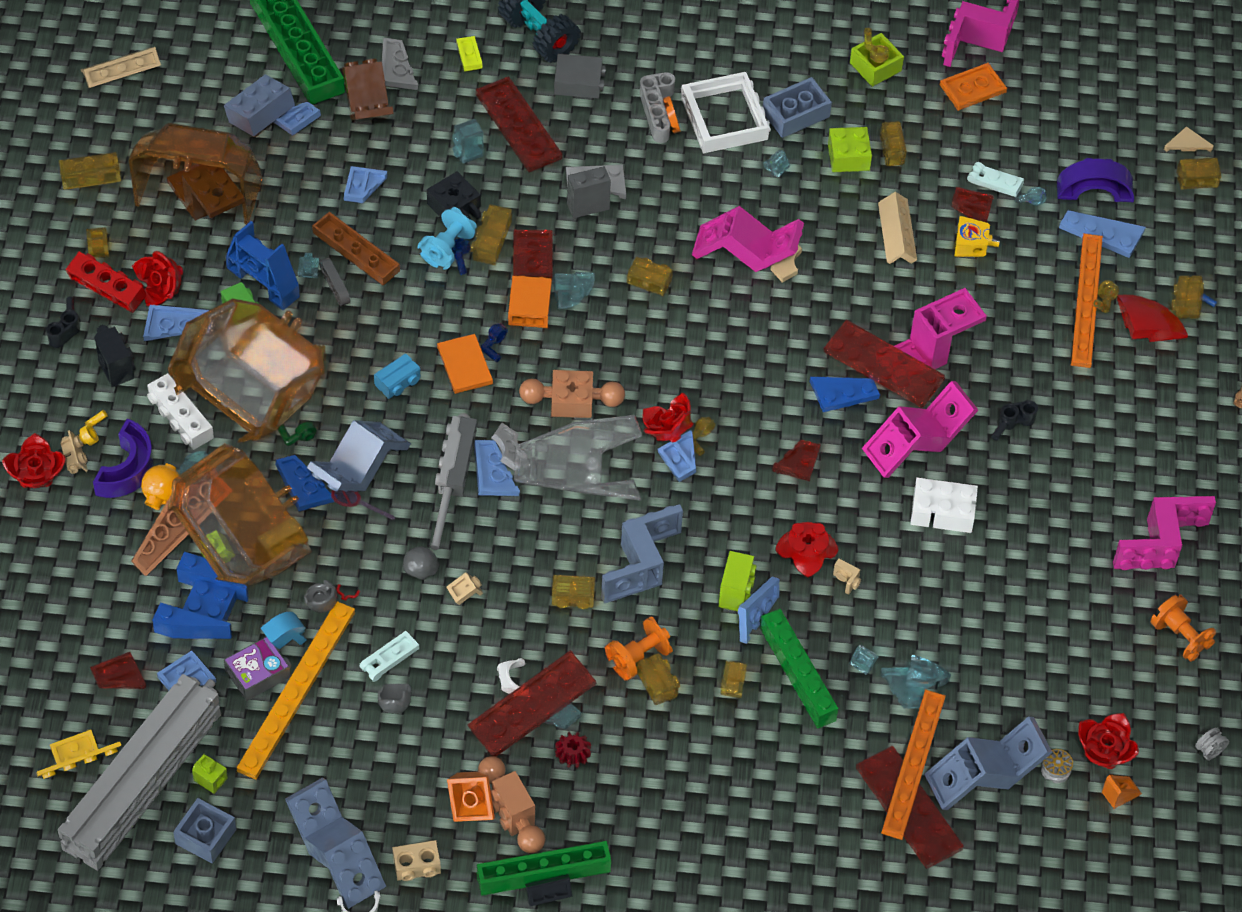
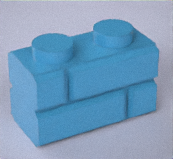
[374,354,421,399]

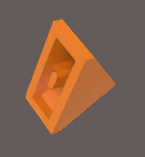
[1102,775,1142,809]

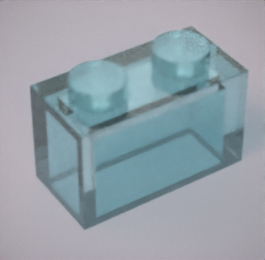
[452,119,483,164]

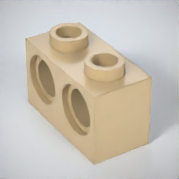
[392,840,441,881]

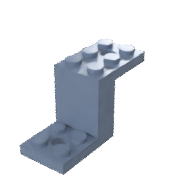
[307,420,411,492]
[601,504,683,604]
[924,717,1053,810]
[285,778,386,909]

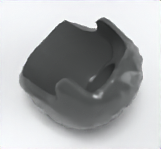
[403,546,439,580]
[304,580,338,613]
[378,684,411,714]

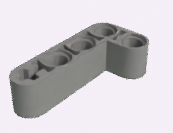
[640,73,675,143]

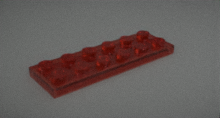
[476,76,563,172]
[824,319,945,408]
[467,650,597,757]
[856,746,964,869]

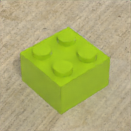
[850,33,904,87]
[828,127,872,172]
[718,551,757,611]

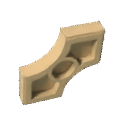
[771,245,802,282]

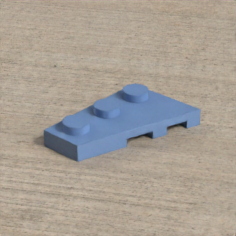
[143,305,209,341]
[474,440,520,496]
[738,577,779,644]

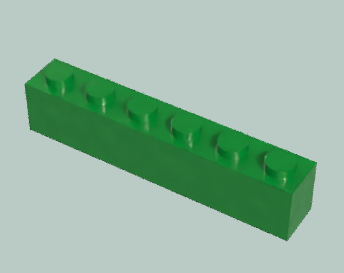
[760,609,838,729]
[477,841,611,896]

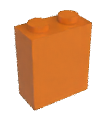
[508,276,552,328]

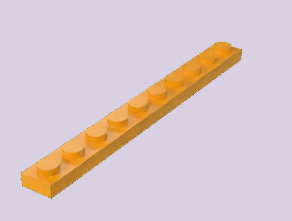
[237,601,355,780]

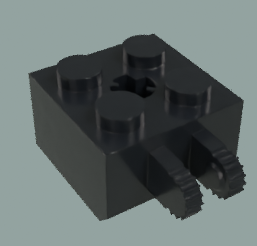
[427,171,482,220]
[94,325,136,387]

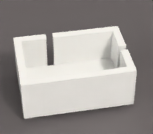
[910,478,978,533]

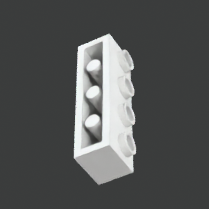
[147,373,214,450]

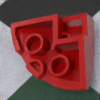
[1117,295,1188,342]

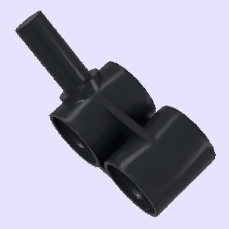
[46,296,80,348]
[992,400,1038,441]

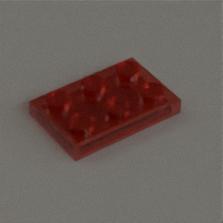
[513,230,553,279]

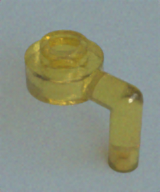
[864,28,889,63]
[1093,280,1119,313]
[692,417,715,456]

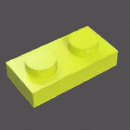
[456,36,482,71]

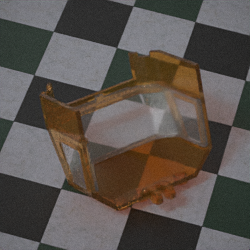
[168,298,324,443]
[167,443,311,585]

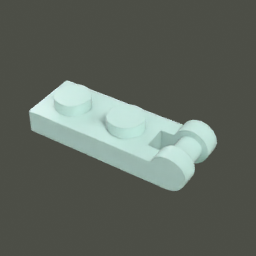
[967,162,1024,197]
[360,631,419,682]

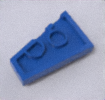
[810,377,880,412]
[275,455,337,511]

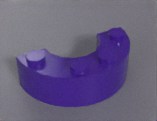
[1057,158,1134,202]
[93,419,153,498]

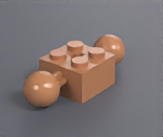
[519,370,625,418]
[478,756,545,854]

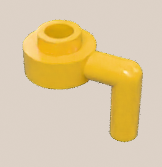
[79,410,108,446]

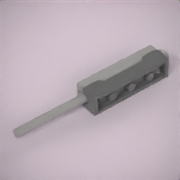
[431,413,477,550]

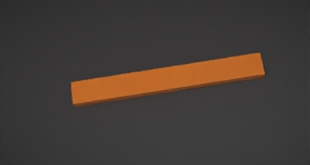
[1071,233,1103,368]
[881,689,946,840]

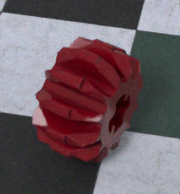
[555,731,591,769]

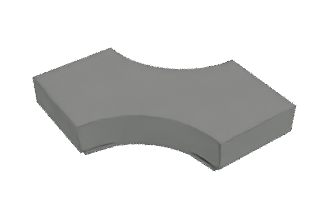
[492,423,528,472]

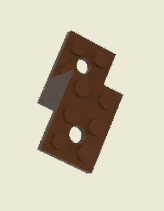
[340,58,394,120]
[167,158,245,221]

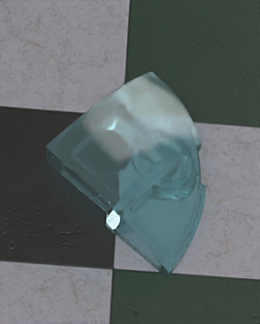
[553,272,595,309]
[906,655,951,688]

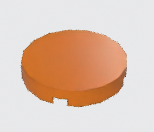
[663,96,681,134]

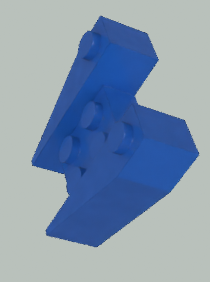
[226,221,300,311]
[152,552,249,639]

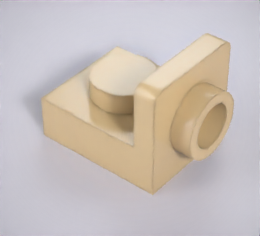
[833,559,861,594]
[446,572,483,605]

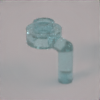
[1014,187,1047,205]

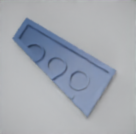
[1059,210,1146,258]

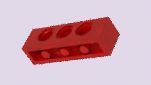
[65,251,147,313]

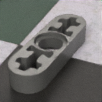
[319,258,350,306]

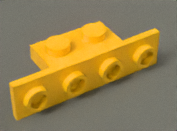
[36,730,121,779]

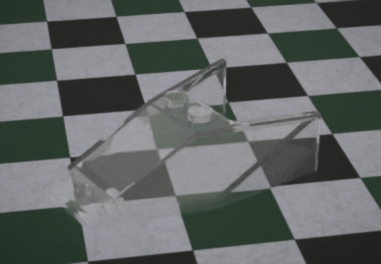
[514,415,642,501]

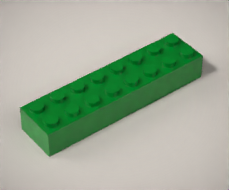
[250,0,345,105]

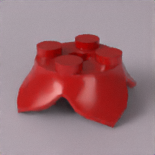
[132,251,183,306]
[642,393,693,442]
[2,433,66,488]
[775,522,839,578]
[1078,713,1139,769]

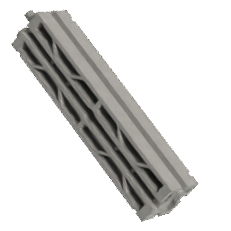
[58,674,221,871]

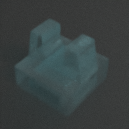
[763,150,790,177]
[298,253,319,278]
[849,645,879,675]

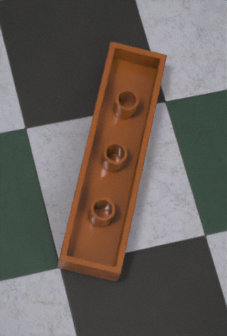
[312,212,400,285]

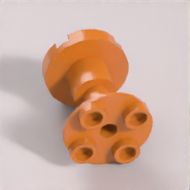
[1150,594,1216,662]
[605,616,673,680]

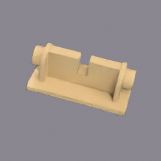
[60,430,88,474]

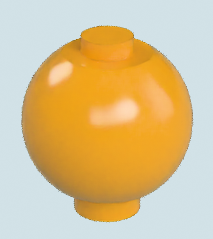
[141,463,182,510]

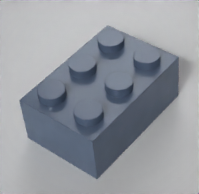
[224,74,295,136]
[763,77,832,138]

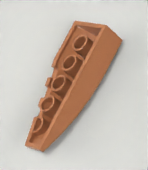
[131,461,232,576]

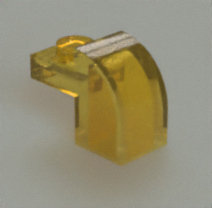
[86,227,109,257]
[720,660,748,698]

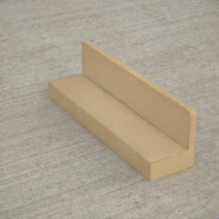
[81,47,161,88]
[878,192,917,264]

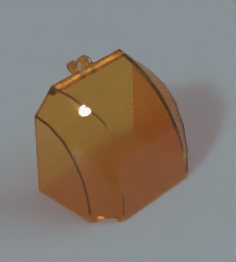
[129,123,262,225]

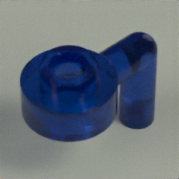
[451,238,471,275]
[481,323,508,362]

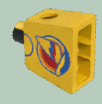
[954,216,1000,257]

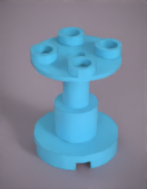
[417,207,477,270]

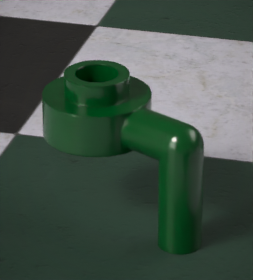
[277,422,317,446]

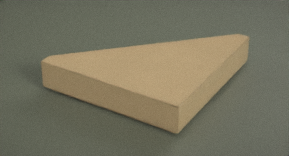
[1164,127,1214,152]

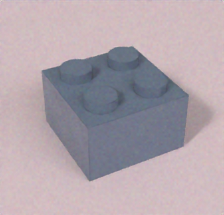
[173,798,236,864]

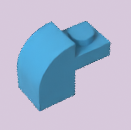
[261,612,307,649]

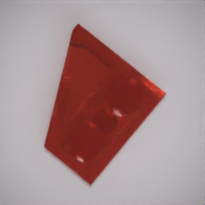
[952,187,994,223]
[772,440,821,481]
[90,652,146,689]

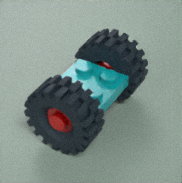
[498,0,581,63]

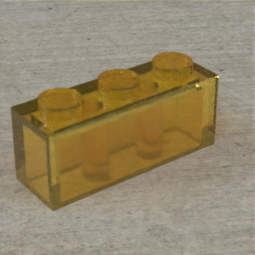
[59,152,121,190]
[470,204,512,266]

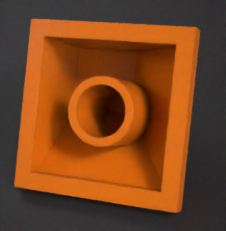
[447,772,495,822]

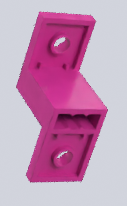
[942,0,1020,67]
[692,206,804,272]
[876,288,987,387]
[862,381,978,478]
[1113,496,1216,570]

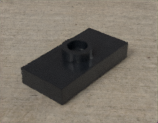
[525,874,573,906]

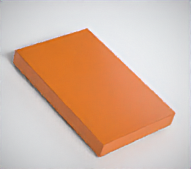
[939,63,1007,111]
[437,334,493,394]

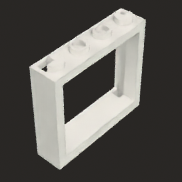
[681,72,771,153]

